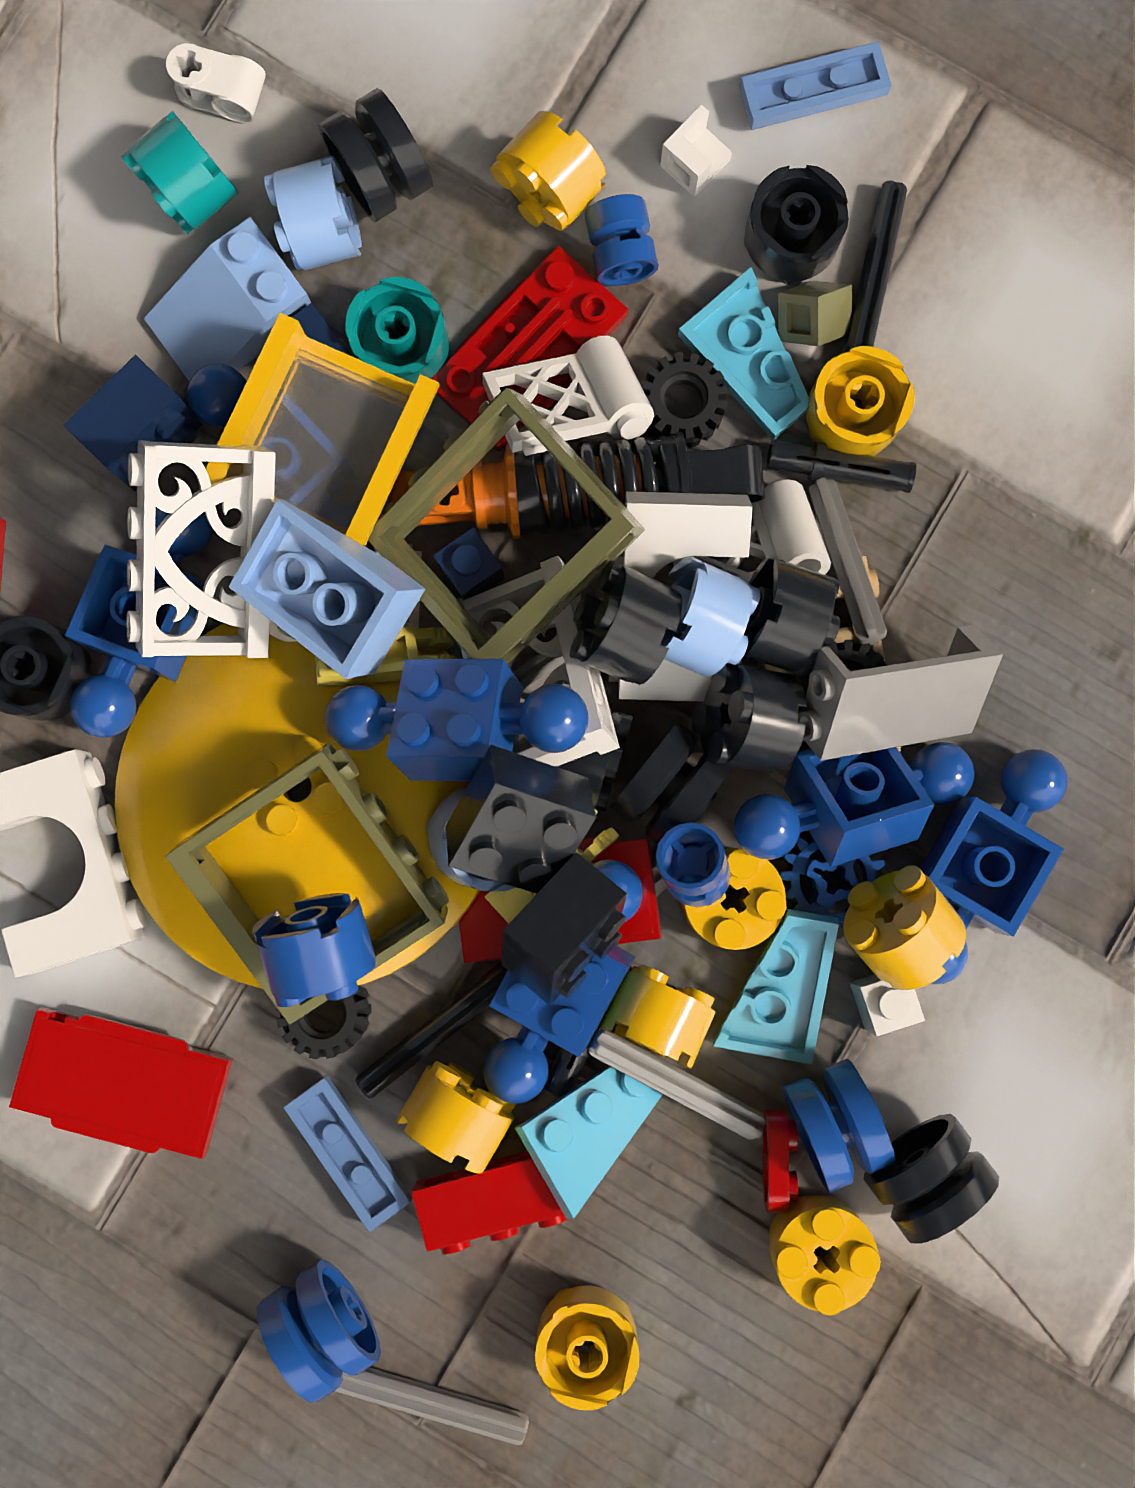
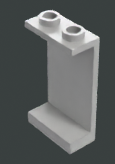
[798,625,1003,761]

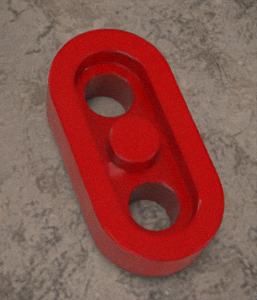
[762,1110,798,1213]

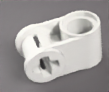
[166,43,266,123]

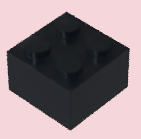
[446,745,597,894]
[502,852,627,1006]

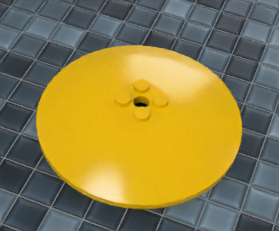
[115,623,480,989]

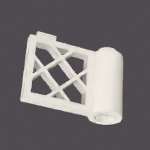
[483,336,654,456]
[673,479,831,583]

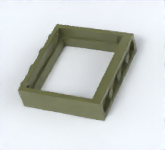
[368,388,646,665]
[165,742,449,1025]

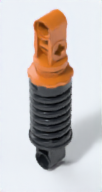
[378,432,765,539]

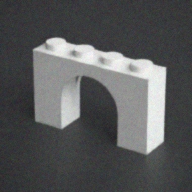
[609,491,752,701]
[0,749,147,978]

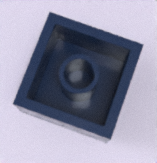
[63,354,203,491]

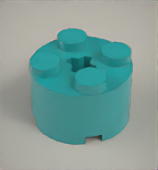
[121,110,239,234]
[345,277,449,384]

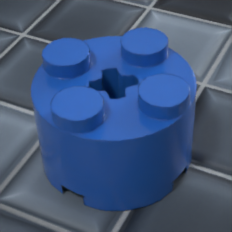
[252,893,376,1007]

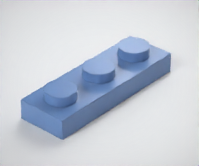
[739,41,892,130]
[283,1075,412,1232]

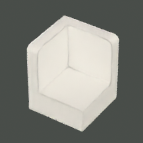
[660,105,732,197]

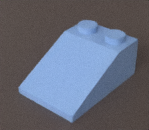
[144,217,311,382]
[229,499,425,679]

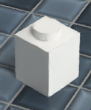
[849,974,925,1036]

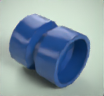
[585,194,659,286]
[656,822,731,907]

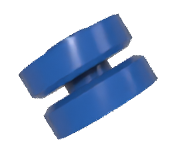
[782,1059,896,1193]
[256,1260,381,1403]

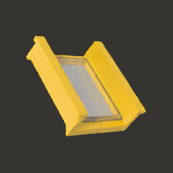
[206,313,440,546]

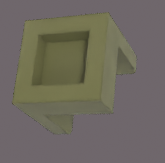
[778,281,852,346]

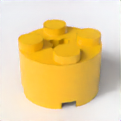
[490,111,606,231]
[806,346,915,456]
[681,848,786,950]
[843,865,966,990]
[599,964,716,1069]
[396,1061,516,1173]
[769,1195,881,1316]
[535,1286,639,1410]

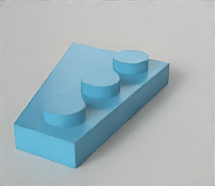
[678,267,809,439]
[713,909,839,1064]
[515,1065,663,1219]

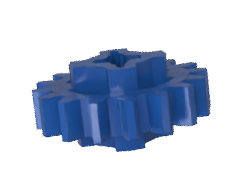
[778,834,885,928]

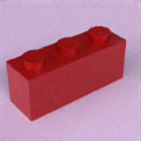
[411,1151,567,1255]

